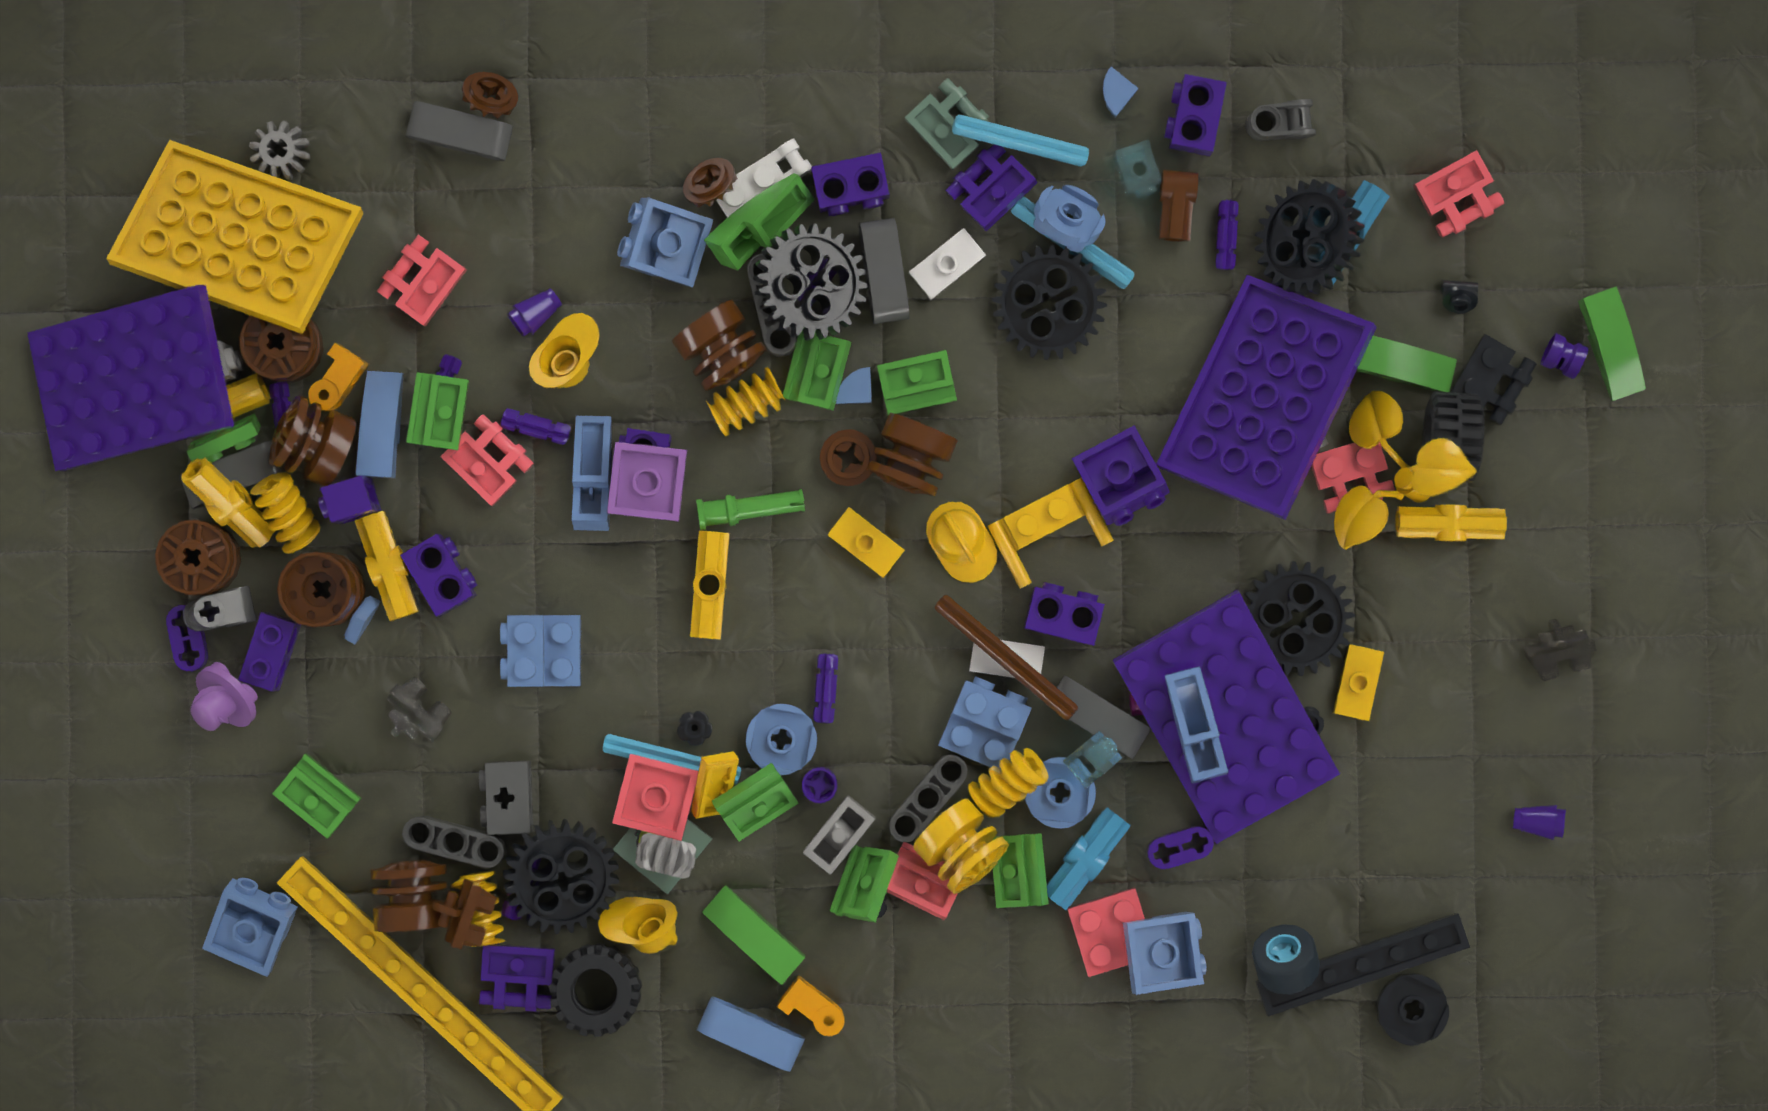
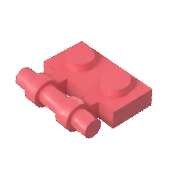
[1413,150,1505,238]
[377,234,467,326]
[440,414,534,506]
[1311,442,1395,514]

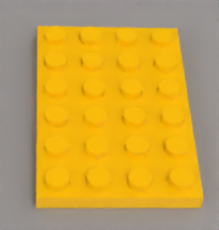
[106,140,363,334]

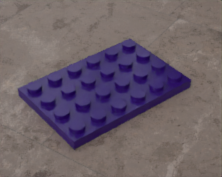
[1156,275,1377,520]
[27,285,235,471]
[1112,590,1340,844]

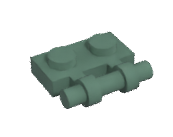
[905,78,989,170]

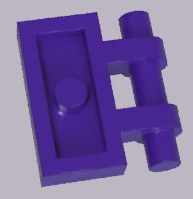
[945,144,1037,232]
[479,944,555,1012]

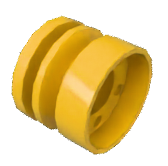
[913,798,1009,894]

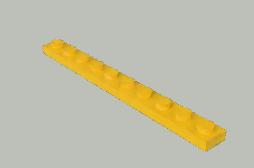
[277,856,563,1111]

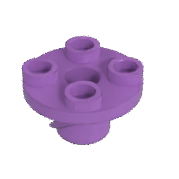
[190,662,258,731]

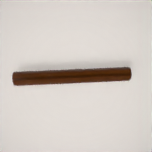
[935,595,1078,720]

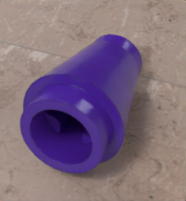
[507,288,562,337]
[1513,805,1566,840]

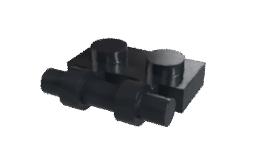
[1450,334,1537,425]

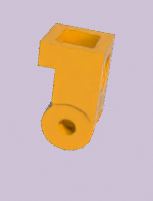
[308,343,369,411]
[777,975,844,1036]

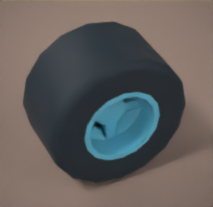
[1252,924,1320,994]

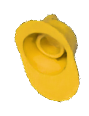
[529,313,599,388]
[926,502,997,583]
[598,897,678,954]

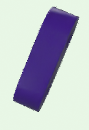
[166,605,208,671]
[1147,826,1214,869]

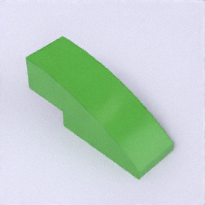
[704,173,815,271]
[1578,286,1646,402]
[1357,336,1457,392]
[702,885,806,985]

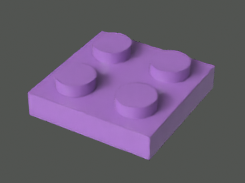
[607,442,687,522]

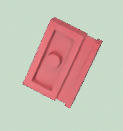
[886,842,958,920]

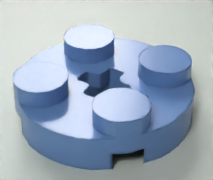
[1033,185,1105,252]
[746,704,817,775]
[1025,757,1096,829]

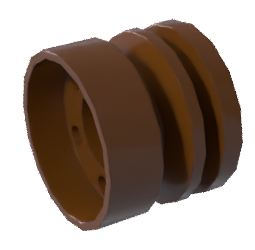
[672,299,767,392]
[239,315,324,383]
[268,395,356,487]
[867,413,958,497]
[155,520,241,596]
[277,552,365,627]
[370,860,450,932]

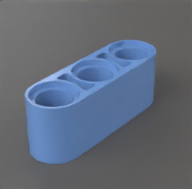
[697,996,805,1072]

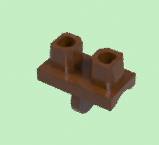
[432,879,497,949]

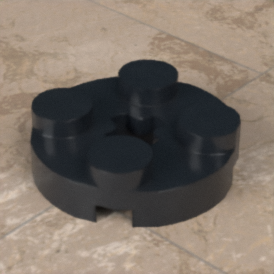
[1376,973,1450,1046]

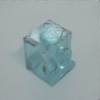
[1113,140,1162,198]
[1063,730,1122,788]

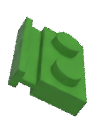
[783,330,852,411]
[877,350,957,416]
[406,372,469,450]
[186,413,261,463]
[272,753,362,839]
[712,763,798,841]
[993,833,1049,908]
[830,845,899,922]

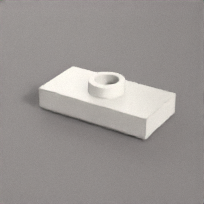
[909,228,986,300]
[969,640,1045,678]

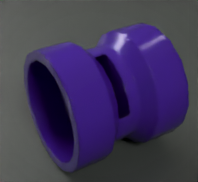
[1540,333,1588,379]
[802,767,837,803]

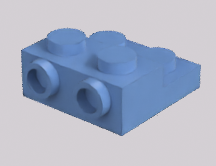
[617,198,713,287]
[500,615,581,687]
[938,676,1032,769]
[202,878,298,977]
[1123,912,1207,995]

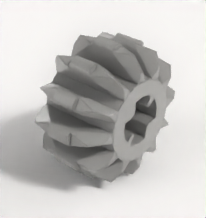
[249,121,310,181]
[635,833,696,879]

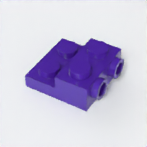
[1072,425,1170,526]

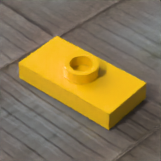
[827,507,905,578]
[1333,644,1384,721]
[691,751,739,819]

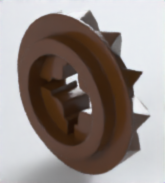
[461,72,518,119]
[683,158,738,207]
[820,429,877,486]

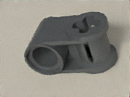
[1245,99,1316,141]
[183,586,257,631]

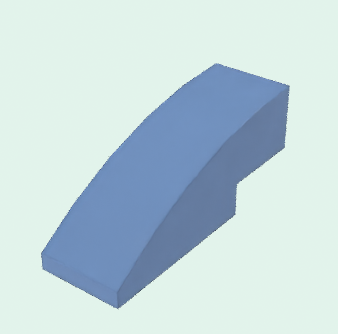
[356,371,403,478]
[572,416,612,531]
[1165,666,1228,784]

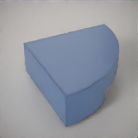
[1103,67,1139,118]
[836,367,872,404]
[344,596,381,645]

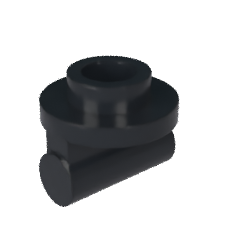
[1441,280,1478,314]

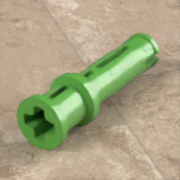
[696,489,805,531]

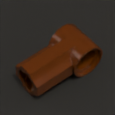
[1159,170,1198,242]

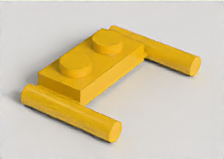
[987,478,1114,589]

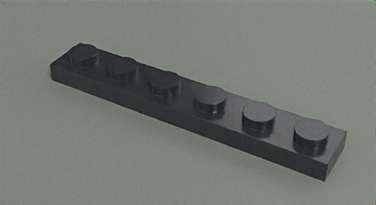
[1255,913,1470,1016]

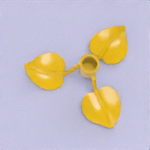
[1334,391,1476,550]

